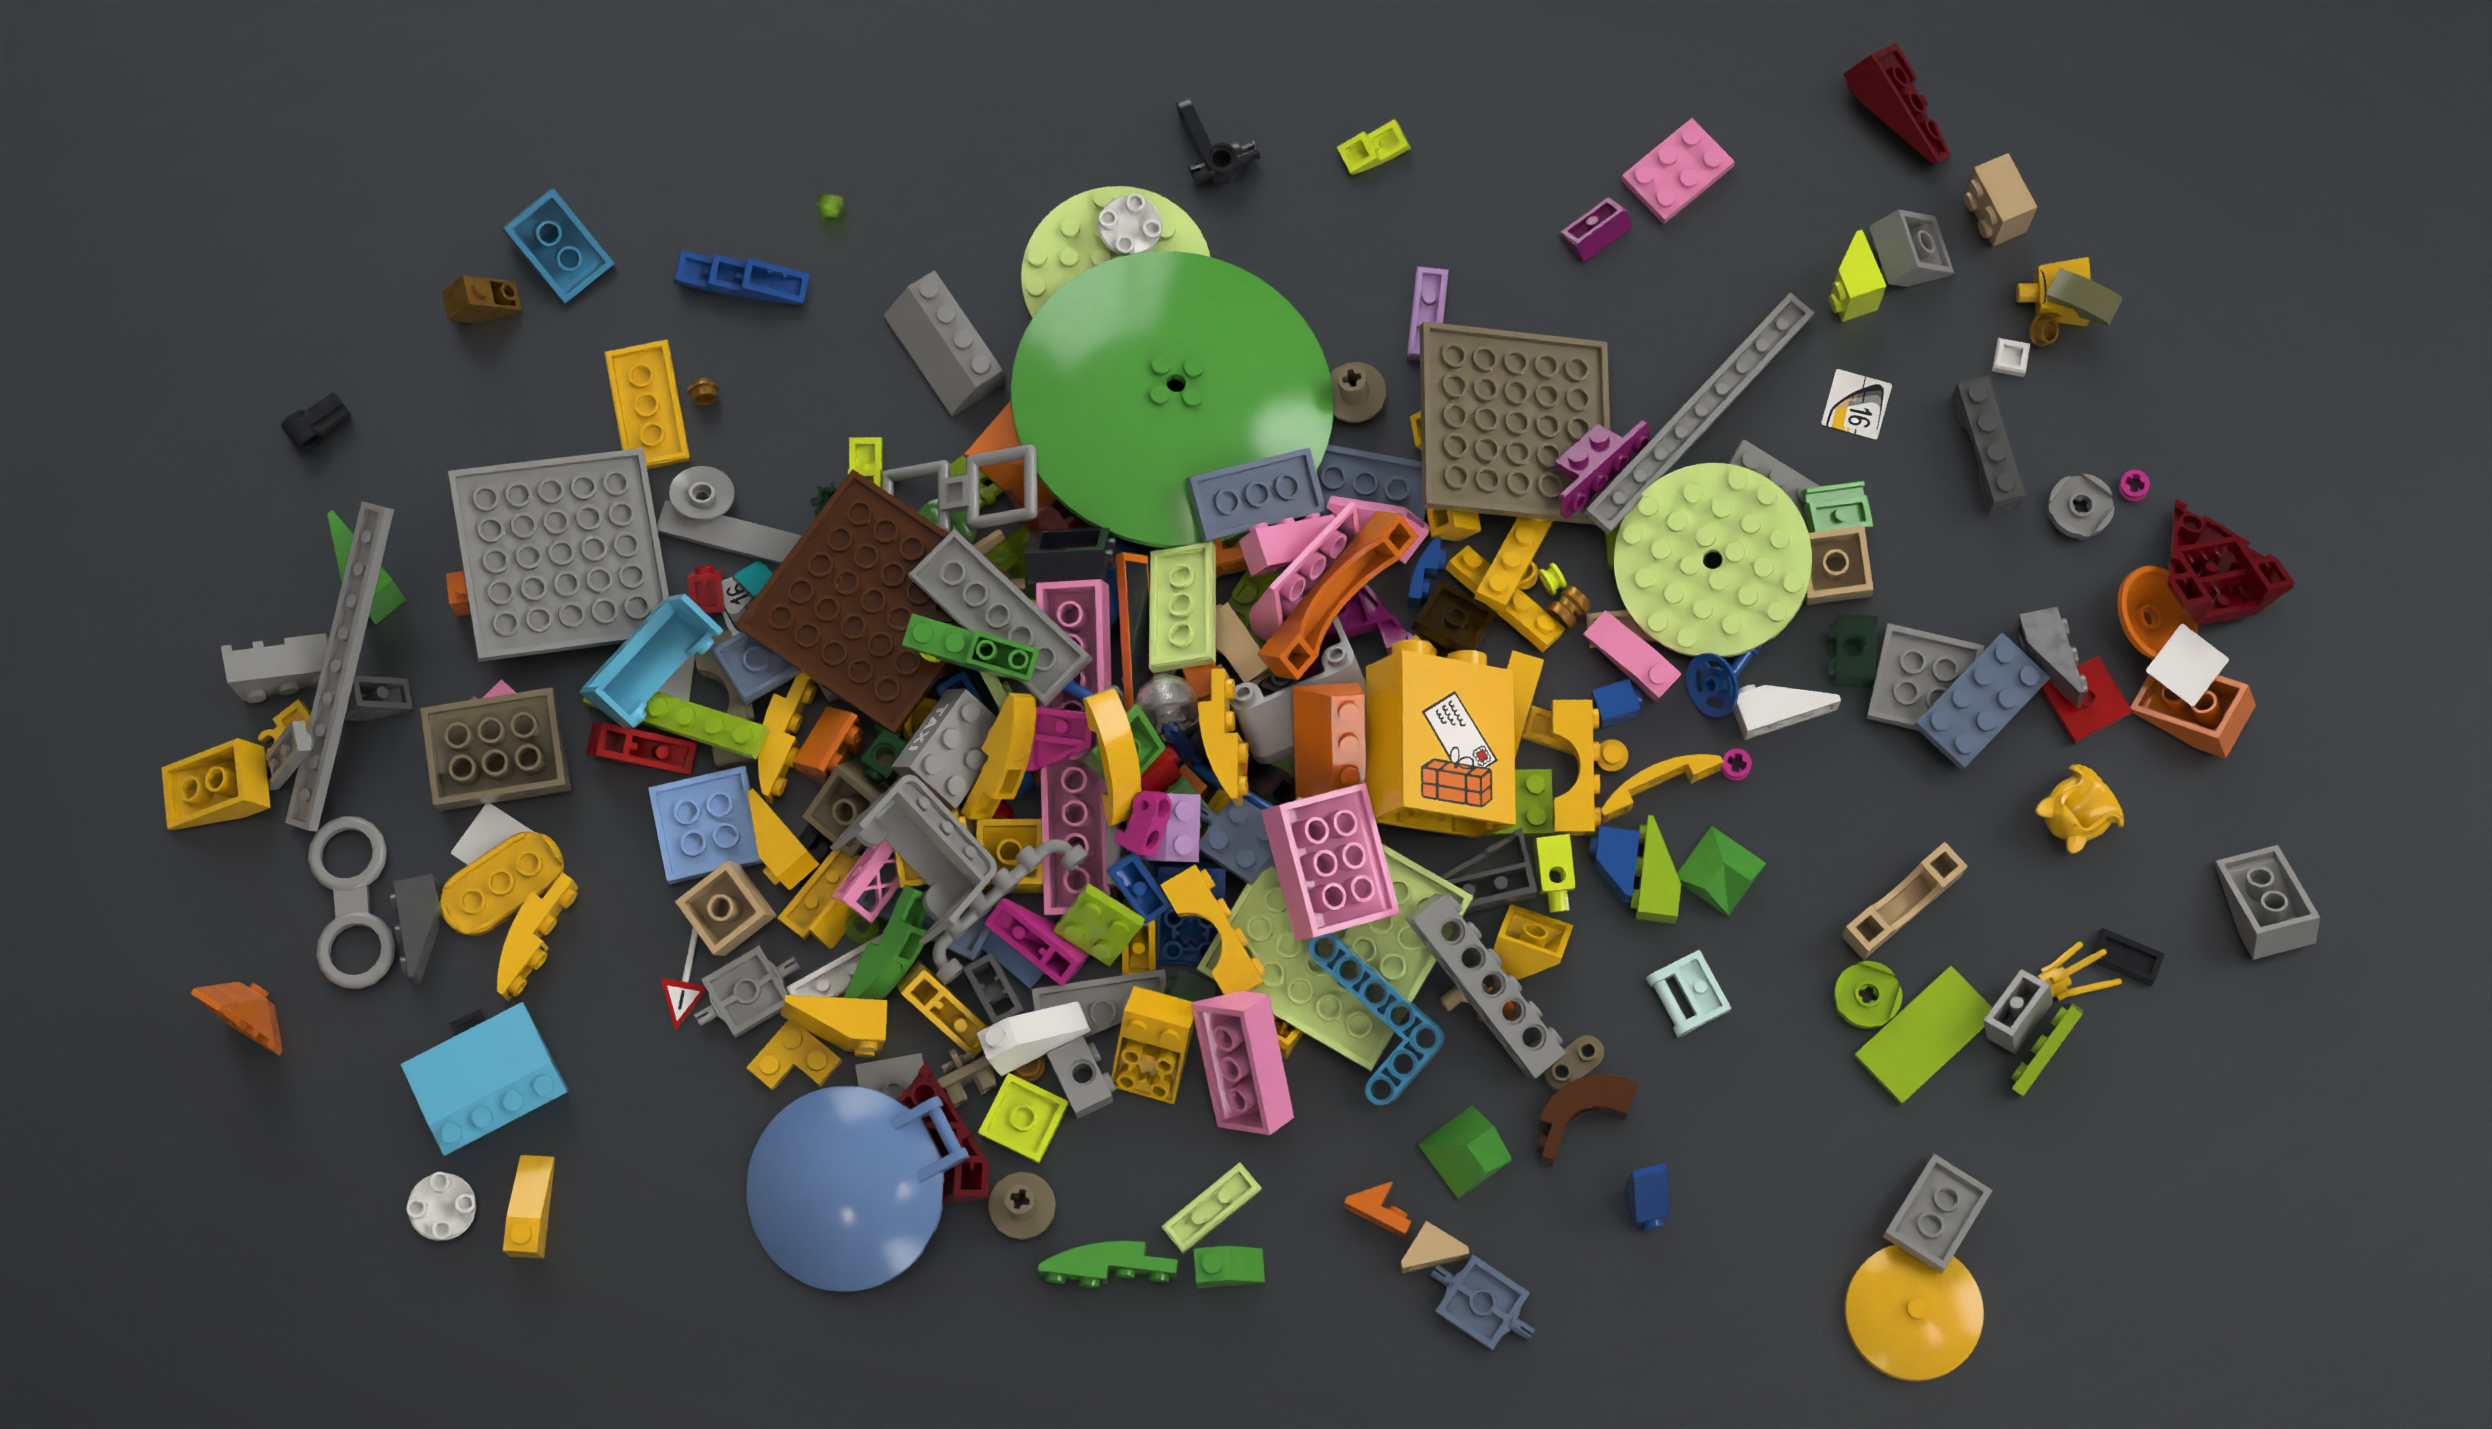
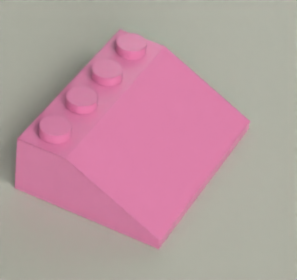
[1249,501,1359,642]
[1261,783,1400,941]

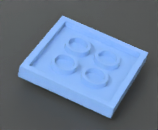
[648,766,764,885]

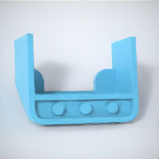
[580,594,724,728]

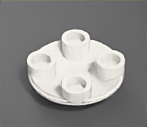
[1098,193,1162,256]
[406,1172,476,1241]

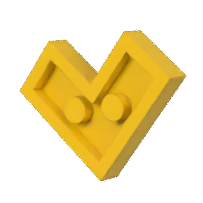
[746,1020,843,1091]

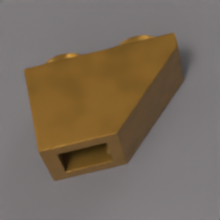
[442,275,522,323]

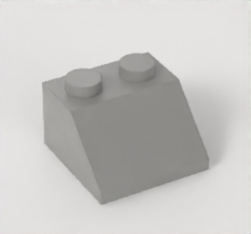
[1869,209,1954,287]

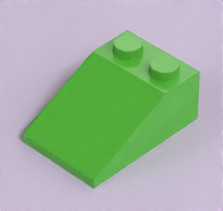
[327,510,406,625]

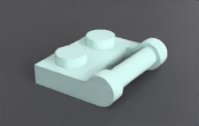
[1645,949,1732,1038]

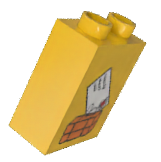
[1366,640,1516,839]

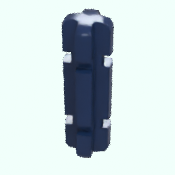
[1161,720,1202,768]

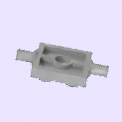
[694,946,800,1038]

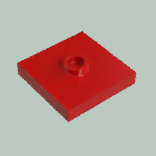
[2040,656,2133,744]

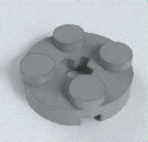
[2047,474,2114,541]

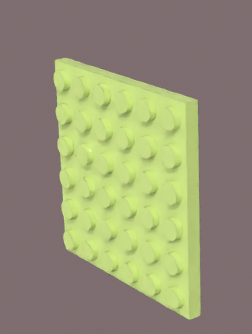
[1197,796,1474,1072]

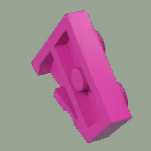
[1026,706,1097,771]

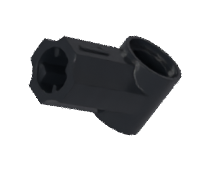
[281,391,351,453]

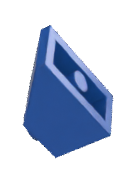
[1589,826,1640,903]

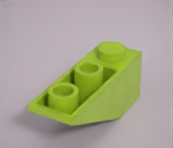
[1630,815,1681,924]

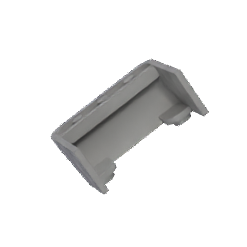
[1217,615,1366,764]
[830,775,997,946]

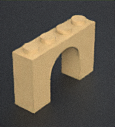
[1121,602,1273,745]

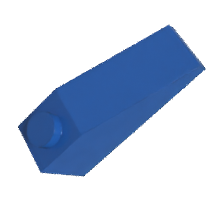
[1624,1163,1670,1231]

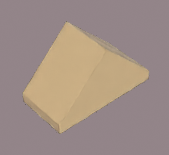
[1400,1221,1469,1273]

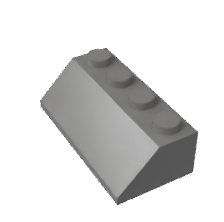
[883,270,1006,417]

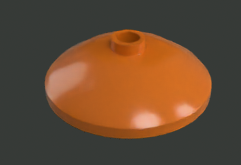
[2117,566,2198,660]

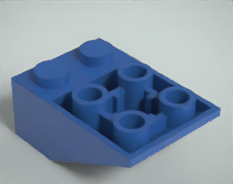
[1156,859,1226,966]

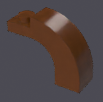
[1536,1074,1638,1166]

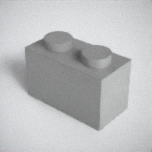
[1984,969,2053,1055]

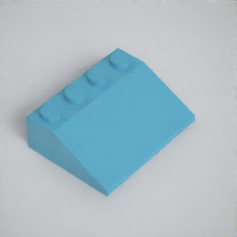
[401,1002,569,1156]

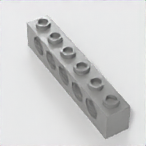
[1405,893,1566,1079]

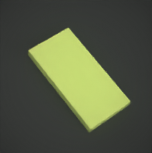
[1149,541,1216,673]

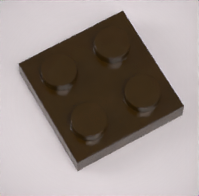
[1411,581,1497,652]

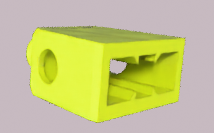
[1532,834,1575,913]

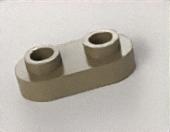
[1544,1035,1604,1091]

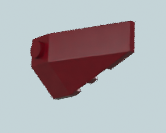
[1843,43,1951,165]

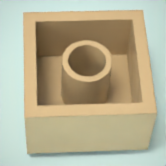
[1963,153,2037,247]
[1806,526,1874,605]
[675,861,777,956]

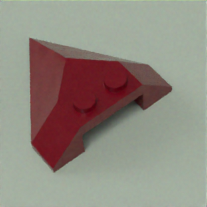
[2167,499,2295,626]
[897,1062,990,1204]

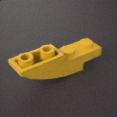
[1198,668,1248,806]
[758,673,817,804]
[961,693,1036,819]
[497,872,579,1002]

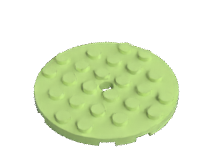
[1021,186,1210,319]
[1614,463,1812,658]

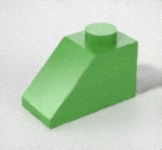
[1194,1246,1265,1289]

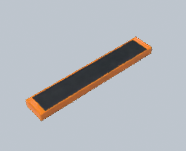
[1116,552,1158,734]

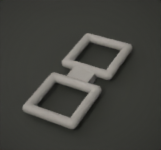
[881,444,1038,533]

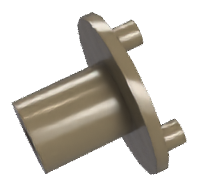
[1330,362,1387,423]
[988,1172,1056,1240]

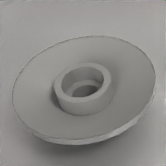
[669,466,735,521]

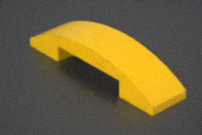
[1083,688,1141,826]
[1601,754,1724,824]

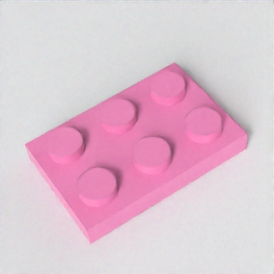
[1621,118,1735,224]

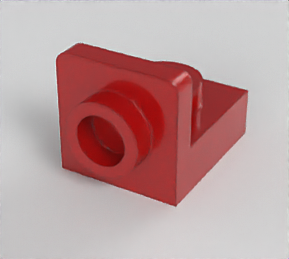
[687,565,725,614]

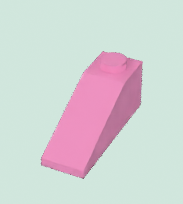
[1583,610,1681,702]

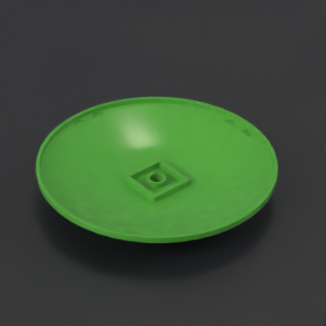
[1011,251,1334,548]

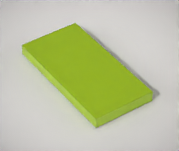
[1854,966,1992,1105]

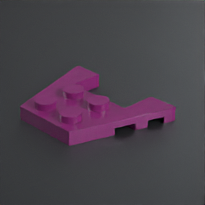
[1291,584,1415,681]

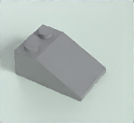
[2215,845,2320,960]

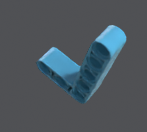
[1308,933,1444,1105]

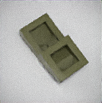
[2046,269,2123,326]

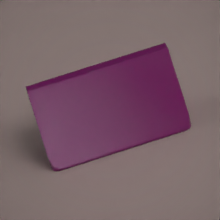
[1559,197,1632,262]

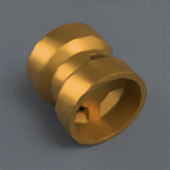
[1546,585,1592,631]

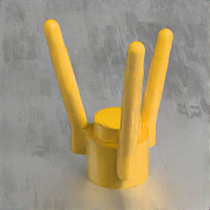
[2036,942,2122,1002]

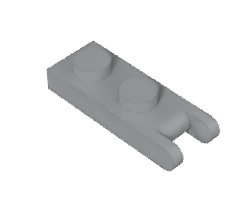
[265,721,312,790]

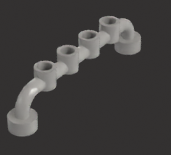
[932,839,1089,986]

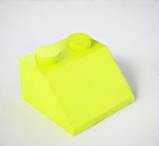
[1828,230,1886,322]

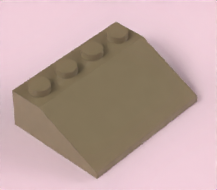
[420,687,571,811]

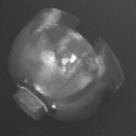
[1134,673,1200,735]

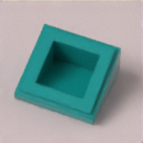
[733,559,773,600]

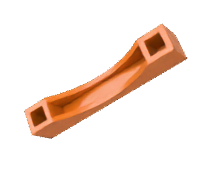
[1257,511,1419,680]

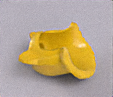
[2035,764,2125,854]

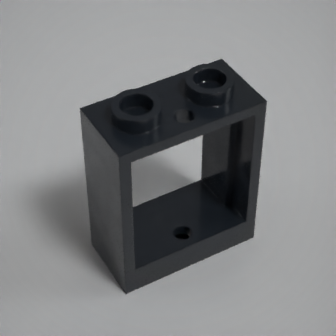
[1024,527,1117,584]

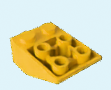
[1111,986,1195,1104]

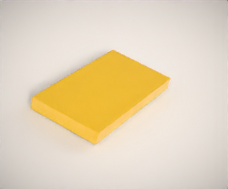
[604,339,691,470]

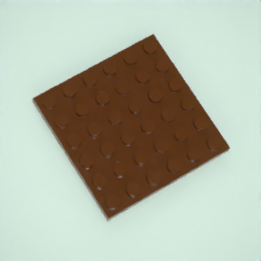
[735,469,1013,735]

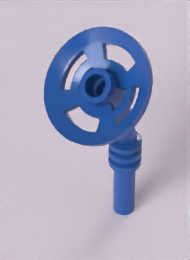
[1686,645,1761,718]

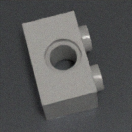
[1046,1036,1116,1119]

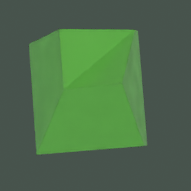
[1677,825,1766,917]
[1418,1105,1512,1200]

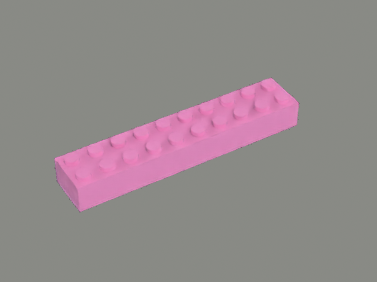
[1036,579,1118,918]

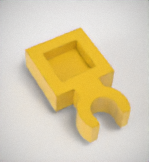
[258,699,311,752]

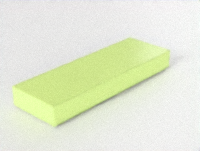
[1161,1162,1262,1254]

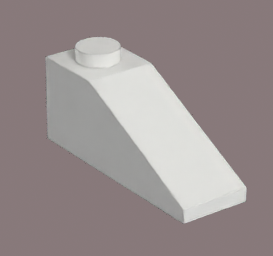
[1733,684,1841,740]
[977,1001,1091,1076]

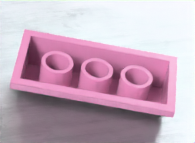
[1191,991,1294,1135]

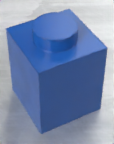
[1590,679,1643,730]

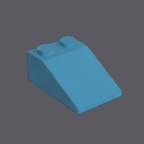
[501,188,615,303]

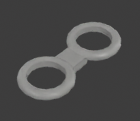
[308,816,396,989]

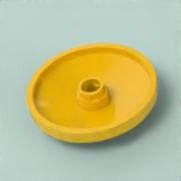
[1844,1245,1984,1382]

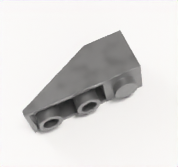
[2016,607,2088,708]

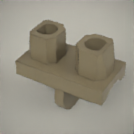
[937,1048,997,1108]

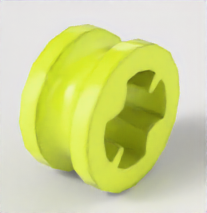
[1538,563,1567,596]

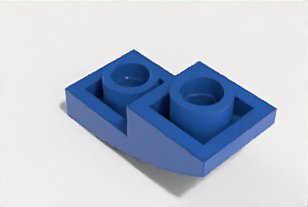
[1407,538,1447,609]

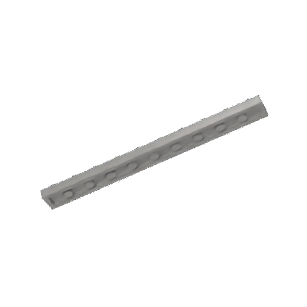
[1584,292,1814,535]
[285,501,394,832]

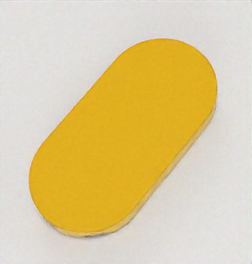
[440,831,564,936]

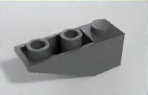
[390,873,444,985]

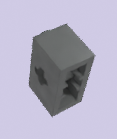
[963,952,1025,1025]

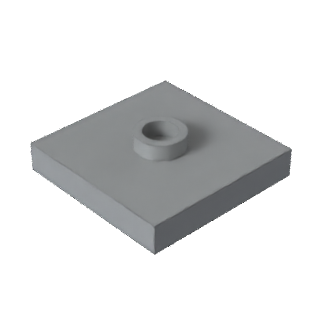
[855,1053,924,1101]

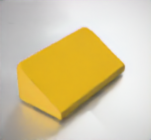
[808,897,859,949]

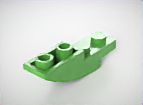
[902,613,1040,682]
[843,885,927,1000]
[1038,1241,1179,1288]

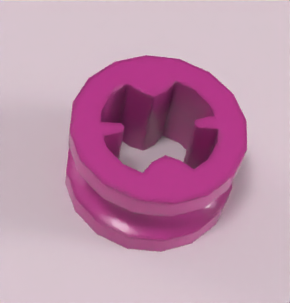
[2119,470,2150,502]
[1721,748,1752,781]

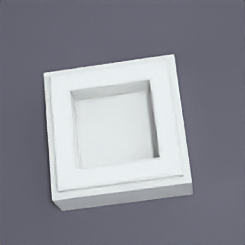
[1992,338,2030,377]

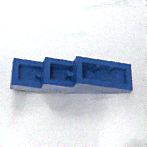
[673,250,810,305]

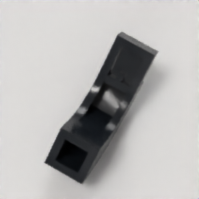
[1190,727,1295,806]

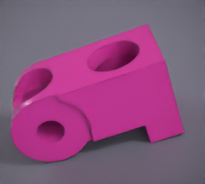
[1113,791,1172,856]

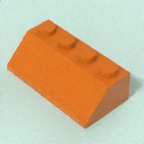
[1292,682,1366,801]

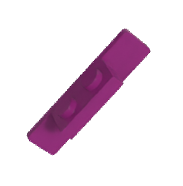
[1555,420,1650,519]

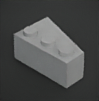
[221,633,329,703]

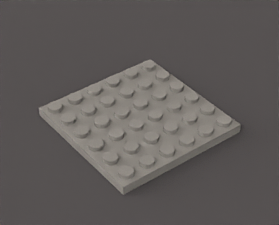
[447,448,669,662]

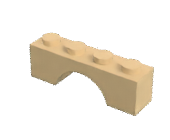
[1841,842,1968,961]

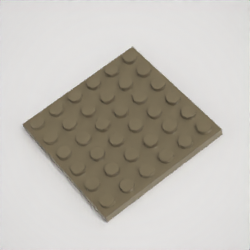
[1419,321,1612,525]

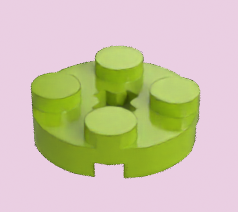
[1833,961,1903,1029]

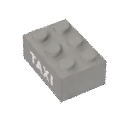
[891,689,997,809]

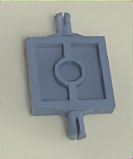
[1199,798,1276,886]
[1430,1255,1536,1351]

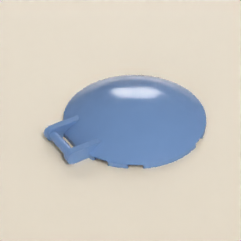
[746,1086,970,1292]

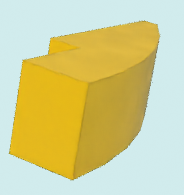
[1507,650,1544,758]

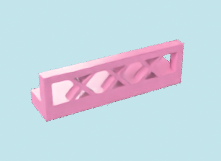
[831,839,900,923]

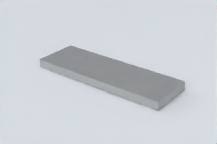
[908,528,1093,707]

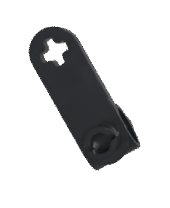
[1176,97,1261,185]

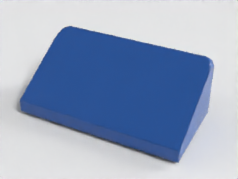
[1106,850,1172,925]

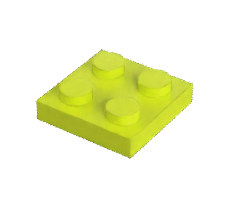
[978,1073,1069,1164]

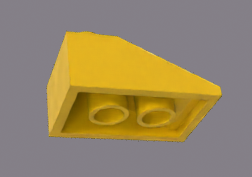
[161,738,271,830]
[781,995,887,1058]

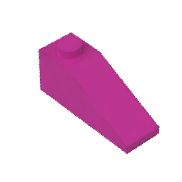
[984,898,1090,987]

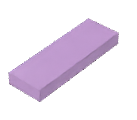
[1407,267,1449,361]

